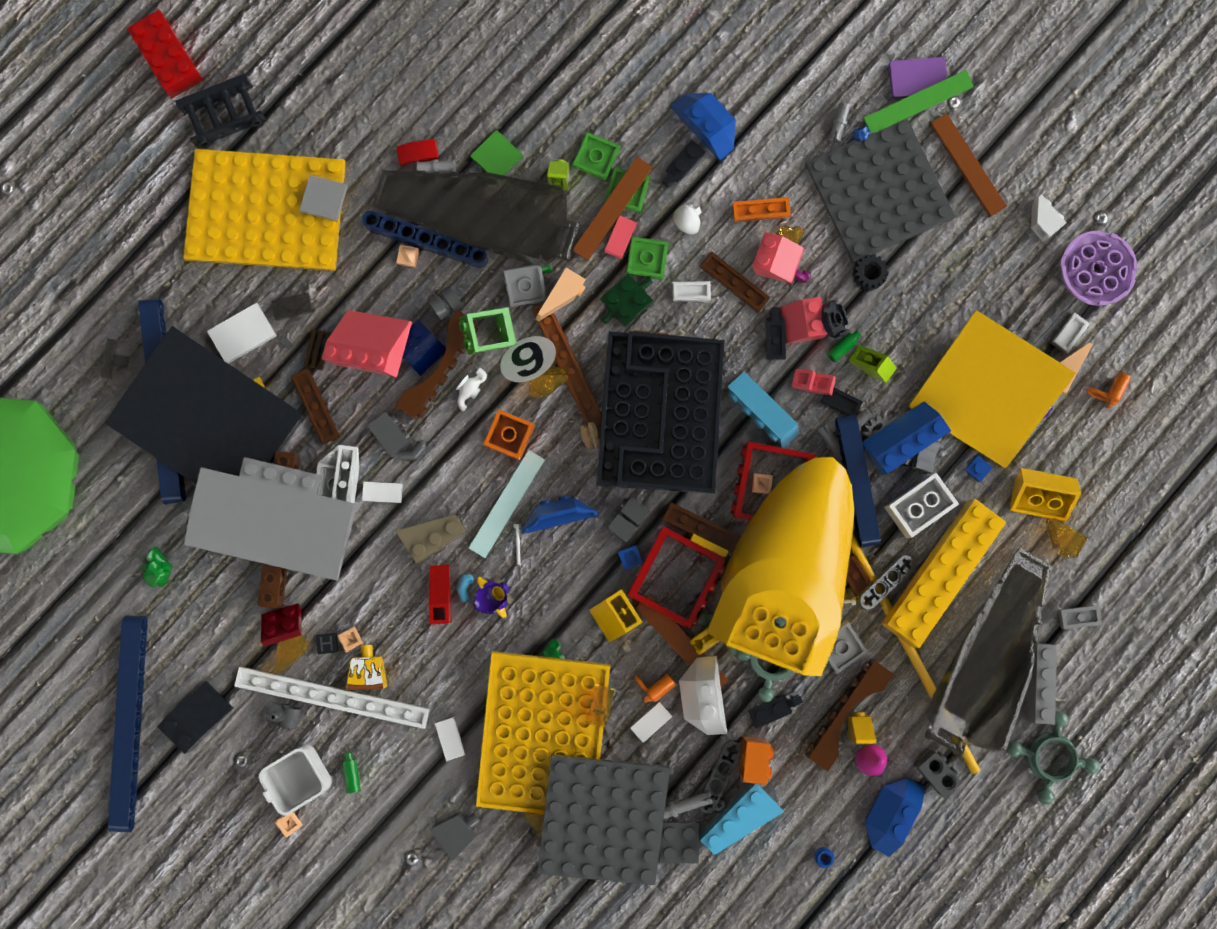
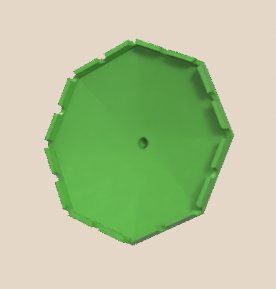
[0,398,79,554]

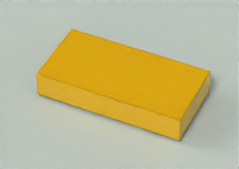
[690,534,728,558]

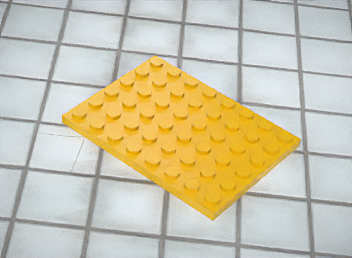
[183,149,346,271]
[476,651,610,814]

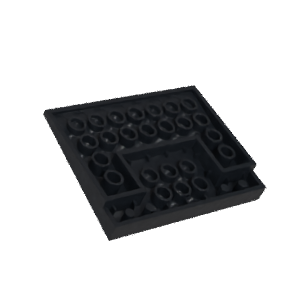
[105,326,304,484]
[596,331,725,494]

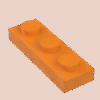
[732,197,791,222]

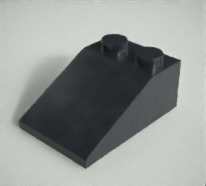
[157,681,234,754]

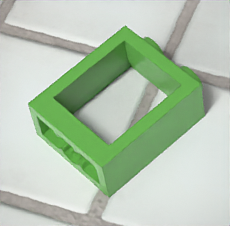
[459,307,517,355]

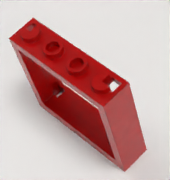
[730,442,817,521]
[626,526,726,629]

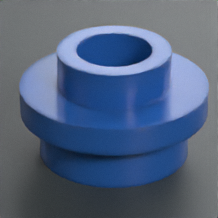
[852,126,871,142]
[814,847,834,868]

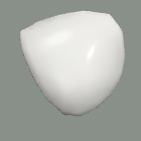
[673,204,701,235]

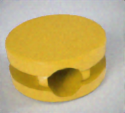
[690,628,720,655]

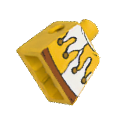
[346,645,387,690]

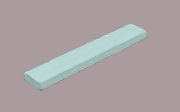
[469,450,545,558]

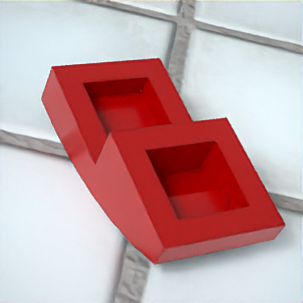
[396,139,439,166]

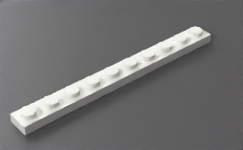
[234,667,430,729]

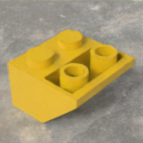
[589,589,643,643]

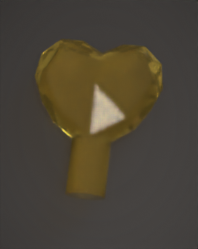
[779,226,804,244]

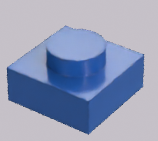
[964,455,993,482]
[618,546,643,570]

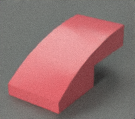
[604,216,637,259]
[791,369,836,396]

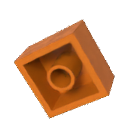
[483,409,535,461]
[739,736,774,785]

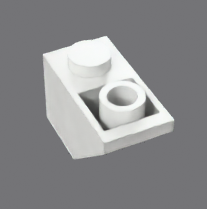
[1031,194,1067,242]

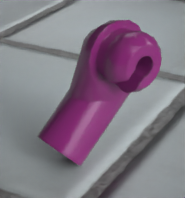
[794,268,811,283]

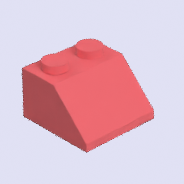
[752,232,804,284]
[780,297,827,344]

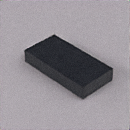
[820,387,863,416]

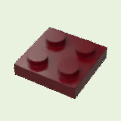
[261,603,302,647]

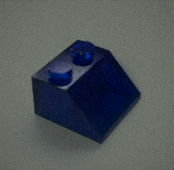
[402,319,446,376]

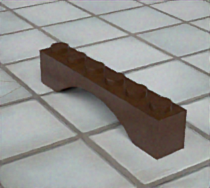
[395,310,478,420]
[805,659,894,772]

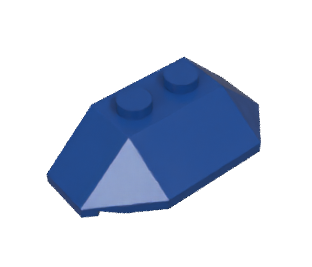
[670,93,736,161]
[522,495,598,534]
[865,777,925,857]

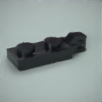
[662,140,706,188]
[765,307,786,360]
[748,694,803,729]

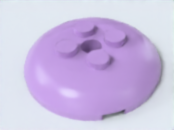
[1061,230,1138,306]

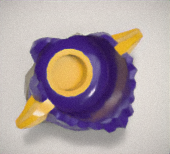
[473,577,513,618]

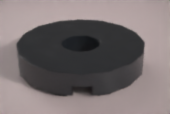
[821,300,848,339]

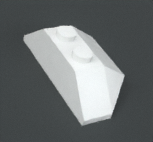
[316,445,359,503]
[679,656,727,735]

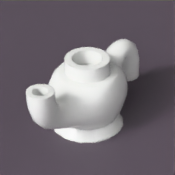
[456,368,487,412]

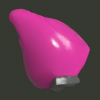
[854,744,887,778]

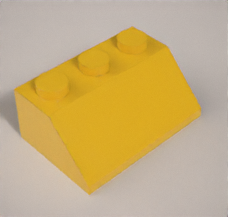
[1010,468,1082,522]

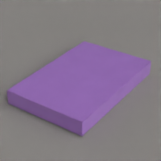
[889,57,947,99]

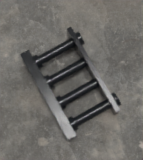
[175,73,267,148]

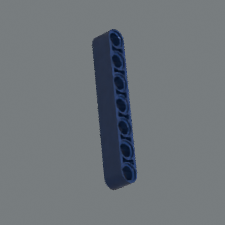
[362,211,488,268]
[835,414,881,548]

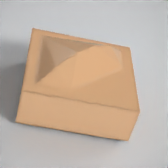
[396,245,419,268]
[751,473,773,494]
[337,626,364,654]
[274,812,303,837]

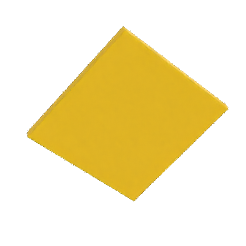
[908,310,1076,469]

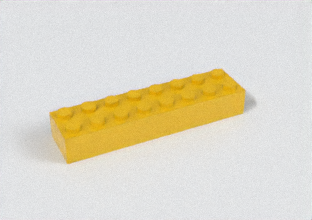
[881,499,1006,648]

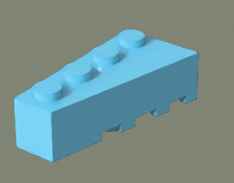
[727,372,798,448]
[699,783,784,855]

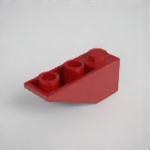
[429,564,452,624]

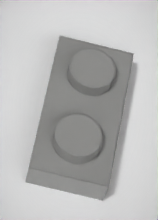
[1058,605,1102,629]

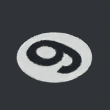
[500,336,556,382]

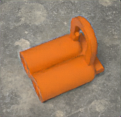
[1087,372,1131,409]
[634,673,676,703]

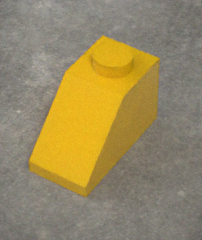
[847,711,876,744]

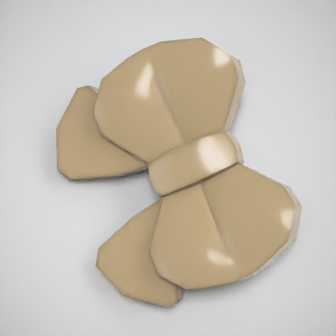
[580,422,599,450]

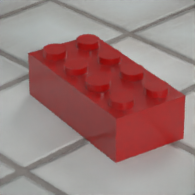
[127,9,204,99]

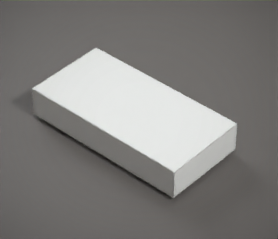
[672,281,711,302]
[1051,312,1090,354]
[362,482,403,503]
[630,702,672,743]
[435,717,465,761]

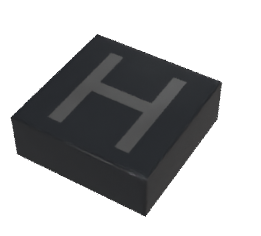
[316,633,338,654]

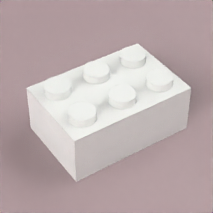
[884,473,959,538]

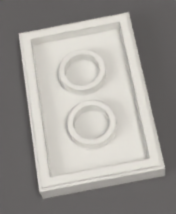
[207,303,277,364]

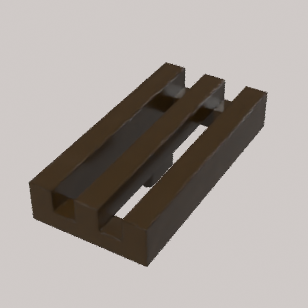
[303,329,331,371]

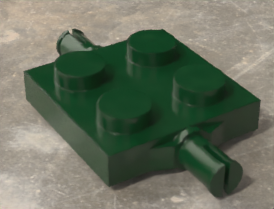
[600,274,653,327]

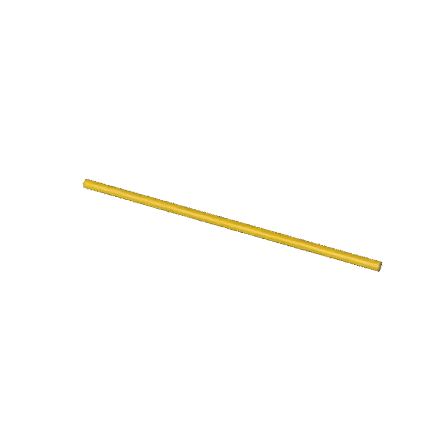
[851,535,980,774]

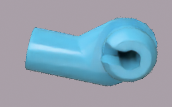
[456,574,474,603]

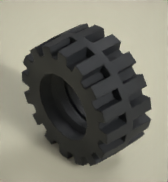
[852,254,889,291]

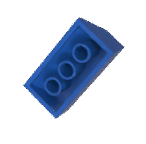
[862,401,952,475]

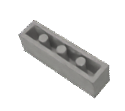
[1027,643,1057,725]

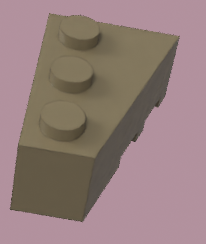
[396,515,468,564]

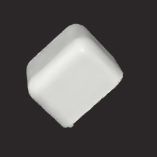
[259,744,332,815]

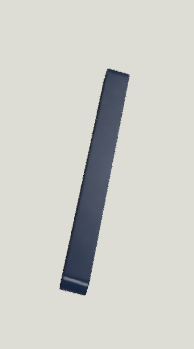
[138,298,186,505]
[108,615,148,833]

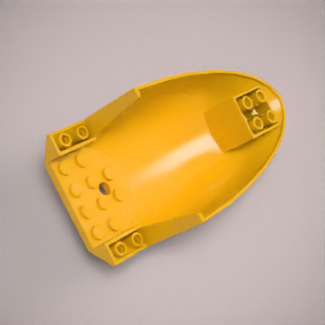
[707,457,854,676]

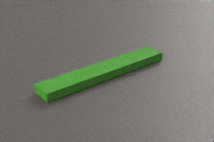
[863,70,974,134]

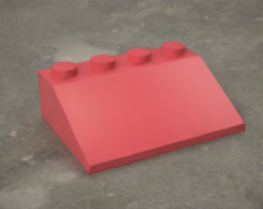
[321,310,412,377]

